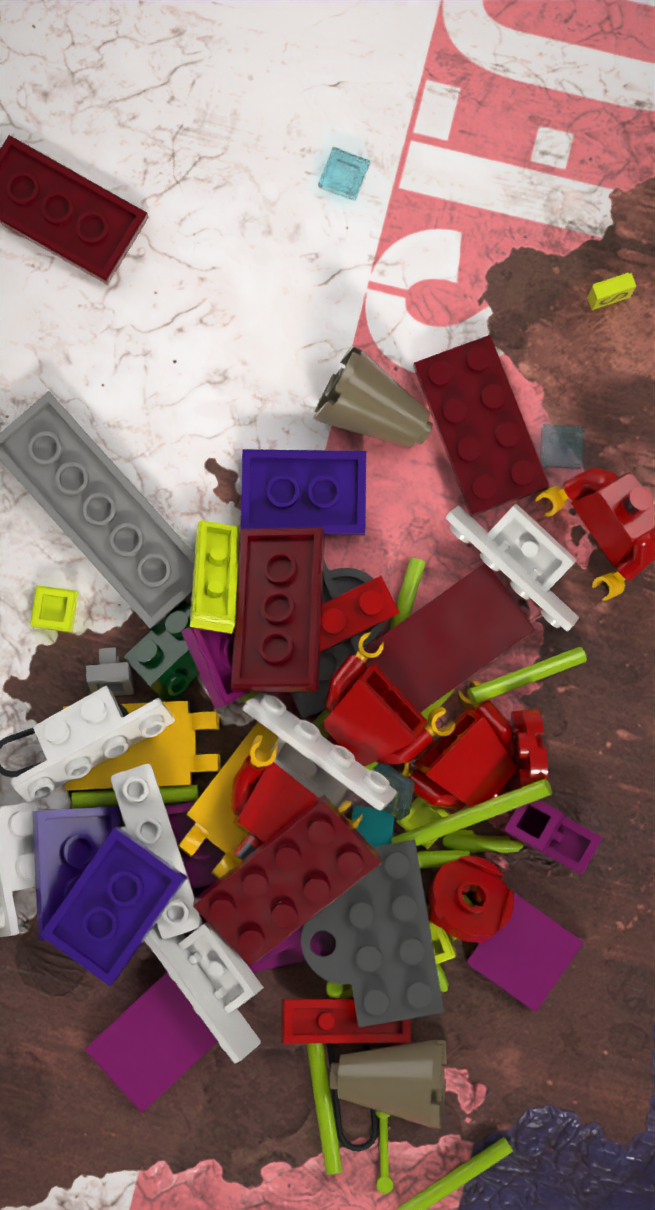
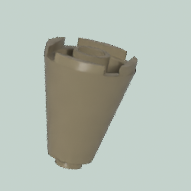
[313,345,433,448]
[330,1039,447,1129]

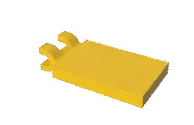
[63,701,221,791]
[178,722,279,878]

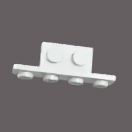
[445,504,579,631]
[11,685,175,802]
[243,692,397,811]
[111,764,203,939]
[0,800,38,937]
[144,922,264,1063]

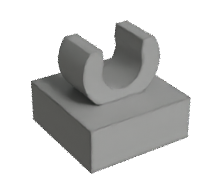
[86,647,134,696]

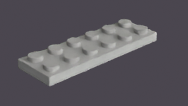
[0,391,195,630]

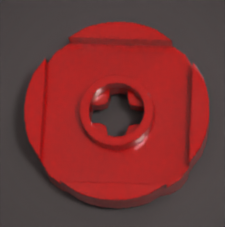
[511,709,548,788]
[428,855,514,943]

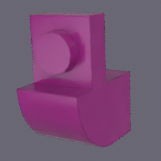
[504,800,603,876]

